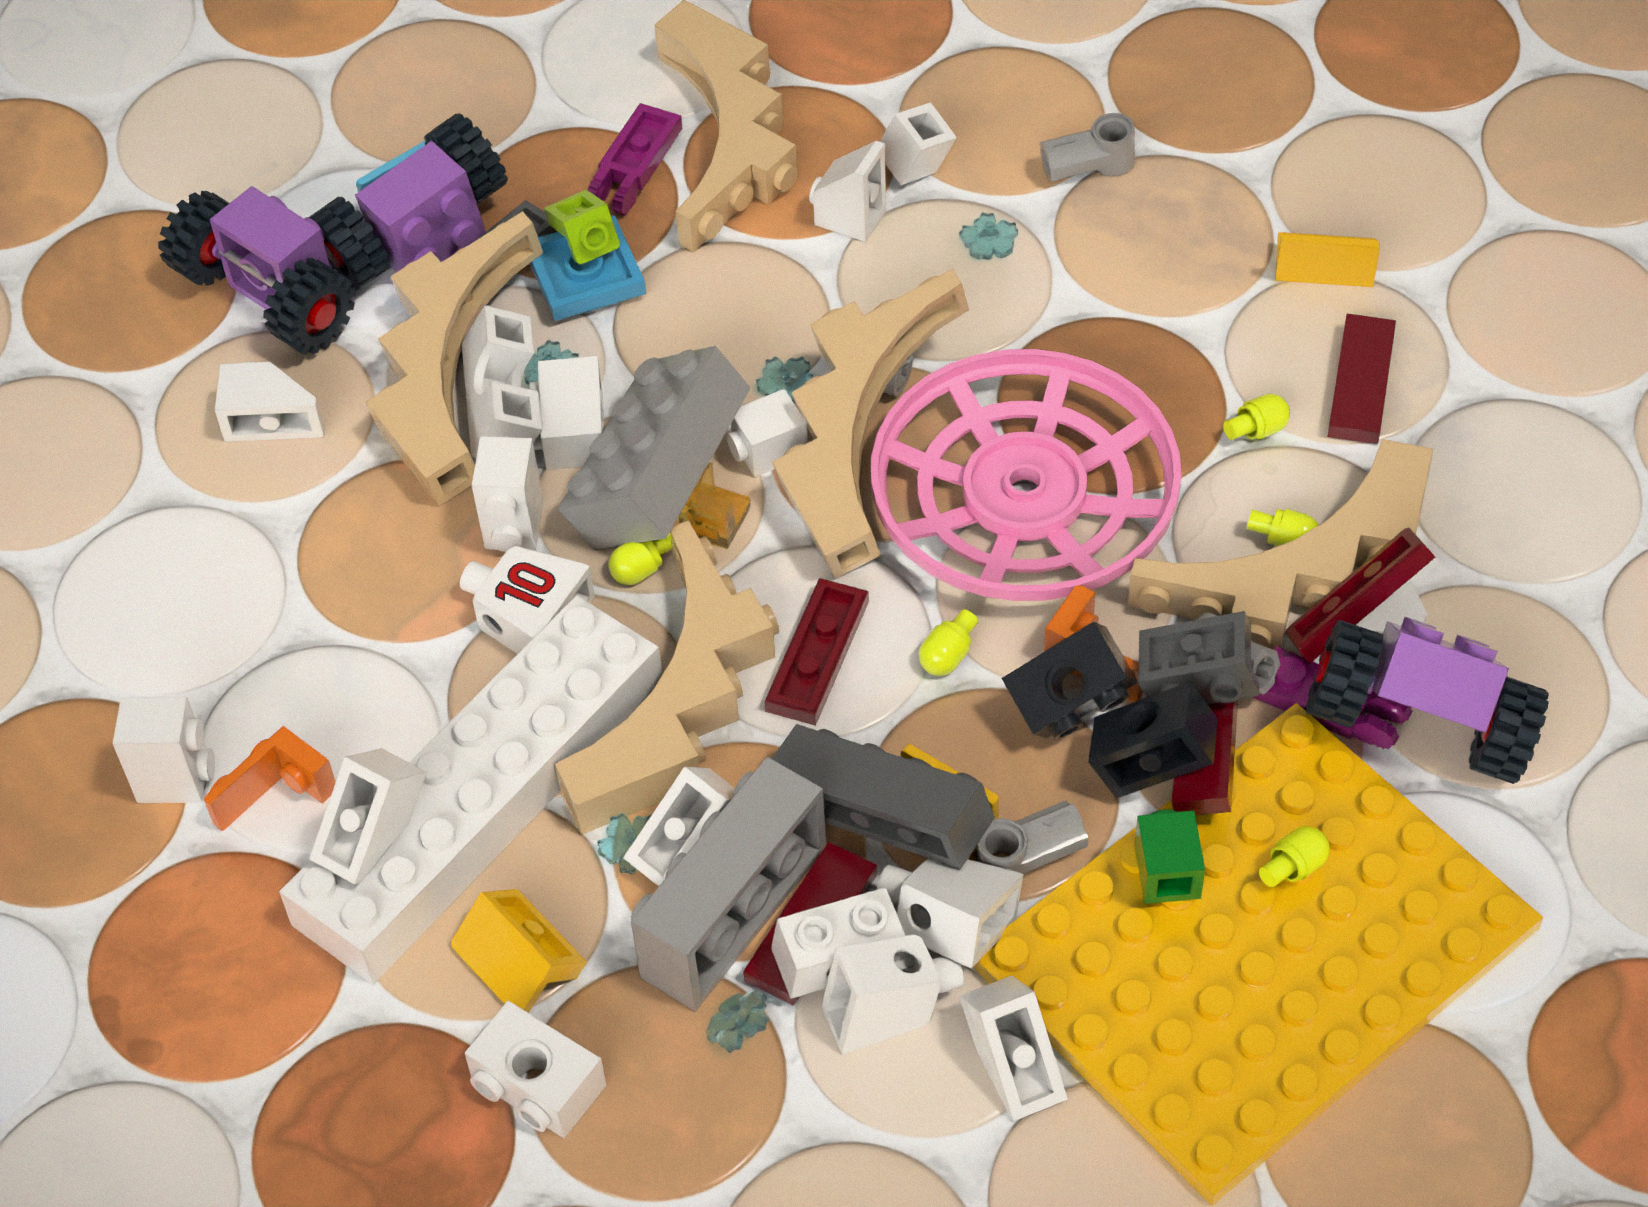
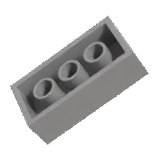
[558,346,751,550]
[631,757,826,1012]

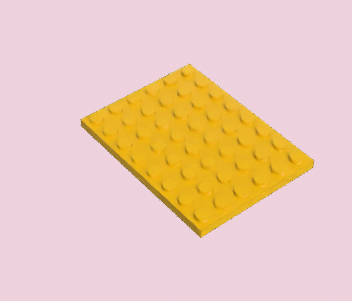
[973,703,1543,1206]

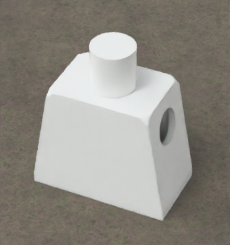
[877,858,1024,969]
[821,934,964,1055]

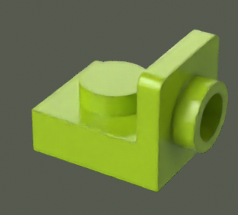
[544,190,620,264]

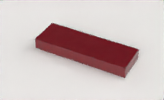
[1327,313,1396,444]
[1285,527,1436,663]
[765,578,869,726]
[1172,700,1238,815]
[743,842,878,1006]

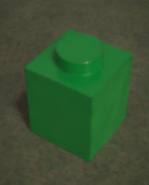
[1134,809,1205,904]

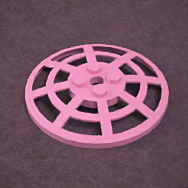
[871,349,1182,601]

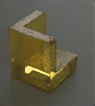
[679,462,751,549]

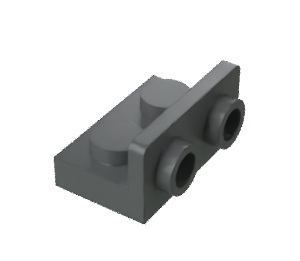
[1138,611,1259,705]

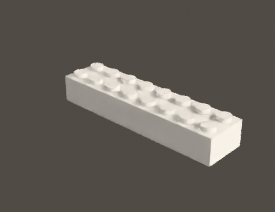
[279,595,663,985]

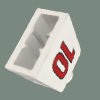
[460,546,595,654]

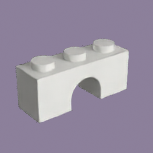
[462,305,542,458]

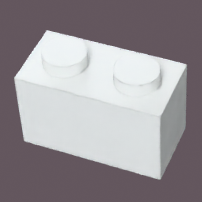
[530,356,605,470]
[472,437,544,552]
[112,696,215,803]

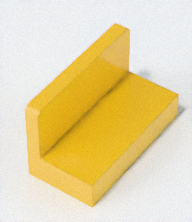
[1275,232,1380,287]
[451,889,587,1013]

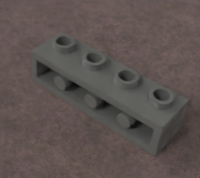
[772,724,995,869]

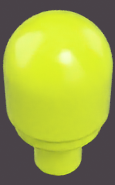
[1223,393,1290,440]
[1246,508,1319,548]
[608,533,672,585]
[919,609,978,676]
[1259,826,1330,887]

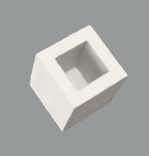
[880,102,957,185]
[726,389,808,477]

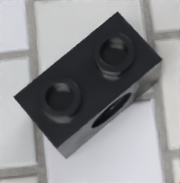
[1001,621,1138,740]
[1088,681,1218,799]

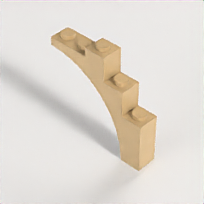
[654,0,798,253]
[366,211,543,506]
[772,269,969,579]
[1128,439,1433,649]
[555,520,779,835]

